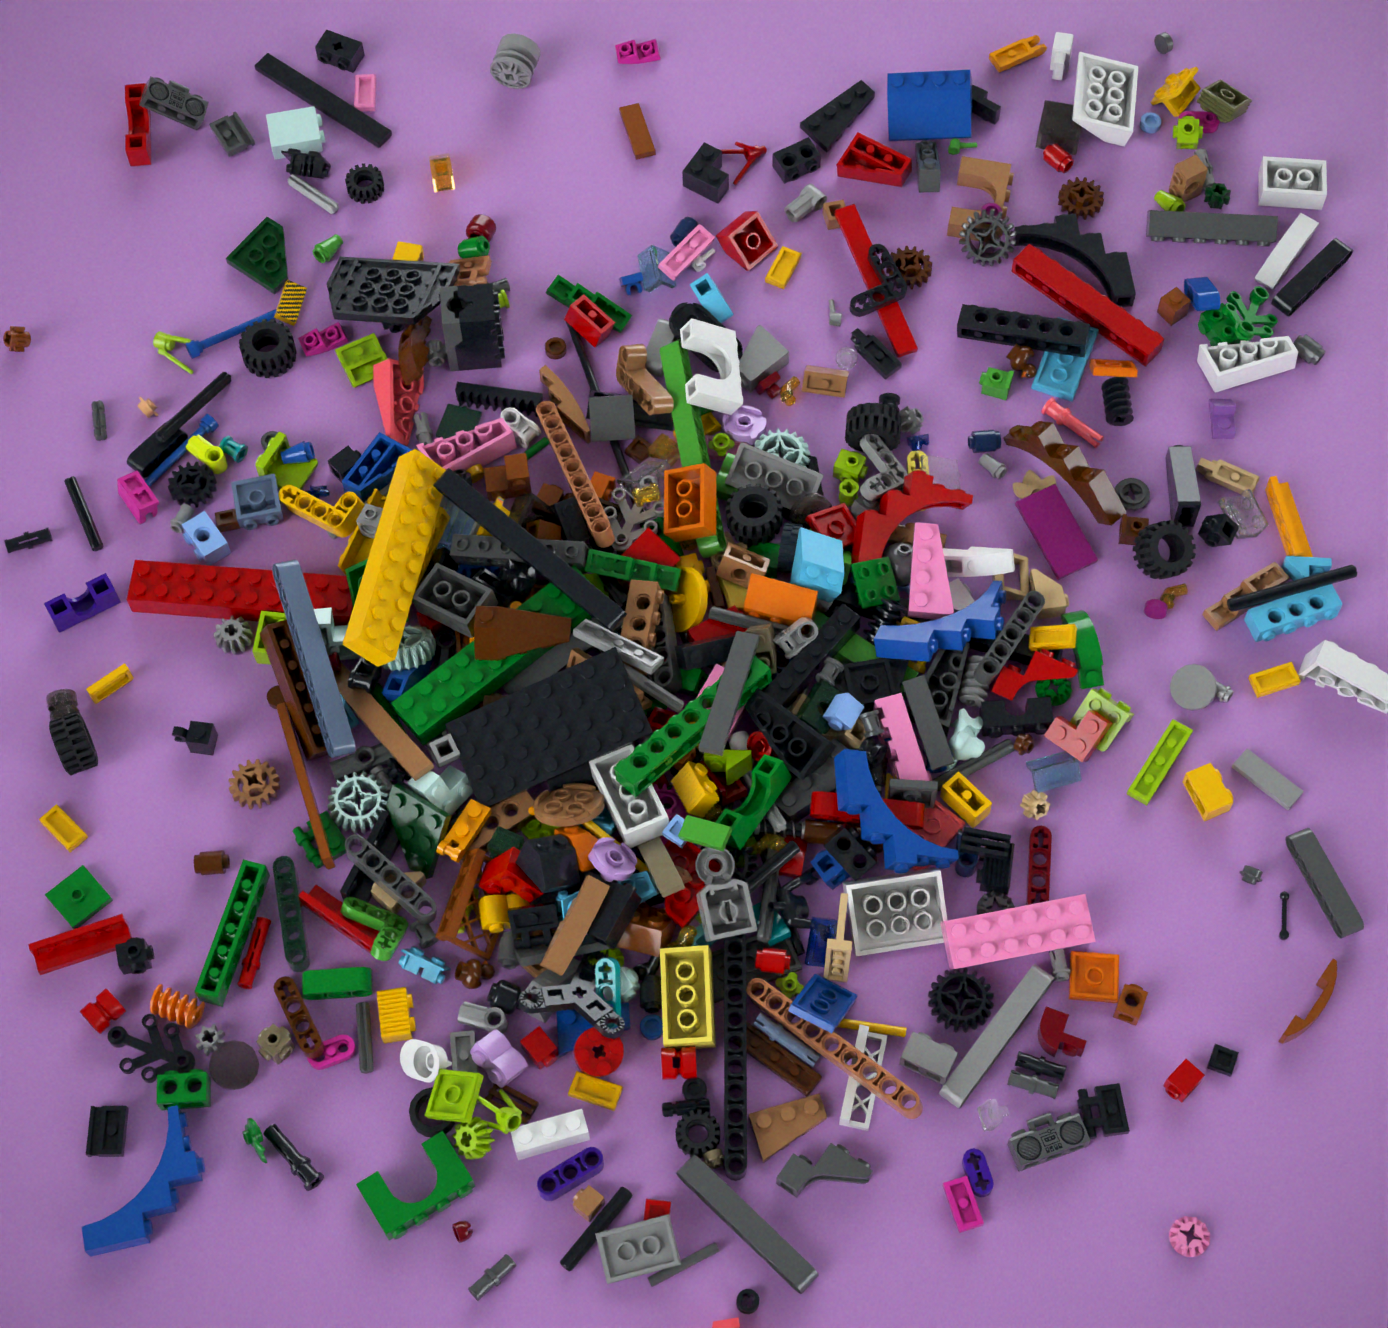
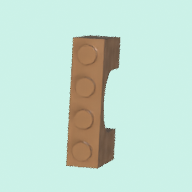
[947,156,1014,242]

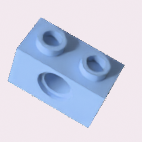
[182,511,231,565]

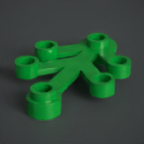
[1222,286,1278,341]

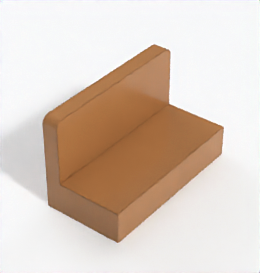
[802,365,849,398]

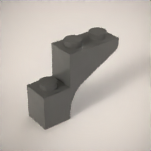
[776,1143,873,1198]

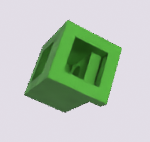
[979,367,1014,400]

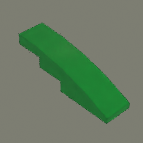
[546,274,632,333]
[584,549,682,592]

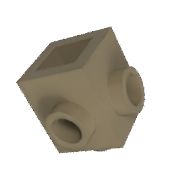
[256,1023,295,1065]

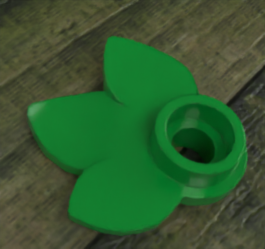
[242,1118,267,1163]

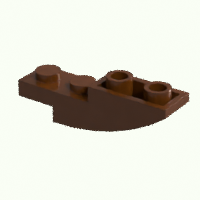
[398,315,432,386]

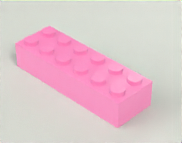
[940,894,1096,970]

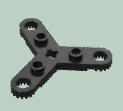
[518,951,625,1039]

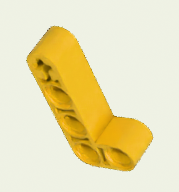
[278,485,365,538]

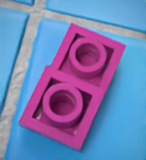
[615,39,660,64]
[298,322,349,356]

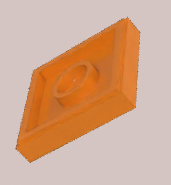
[1089,359,1138,377]
[1069,951,1119,1003]

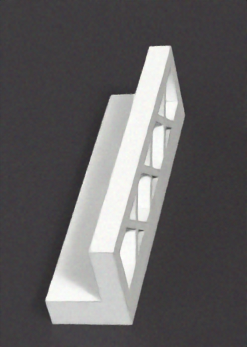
[839,1024,887,1131]

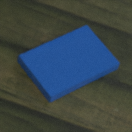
[788,974,858,1033]

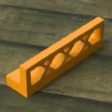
[1265,476,1313,557]

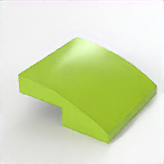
[335,333,388,388]

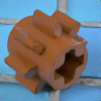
[3,326,31,352]

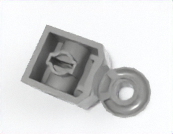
[695,847,758,942]

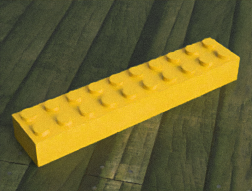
[342,449,446,667]

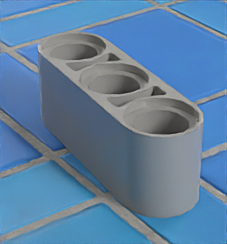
[645,318,677,377]

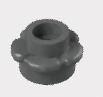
[1239,865,1263,885]

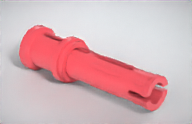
[1041,397,1104,448]

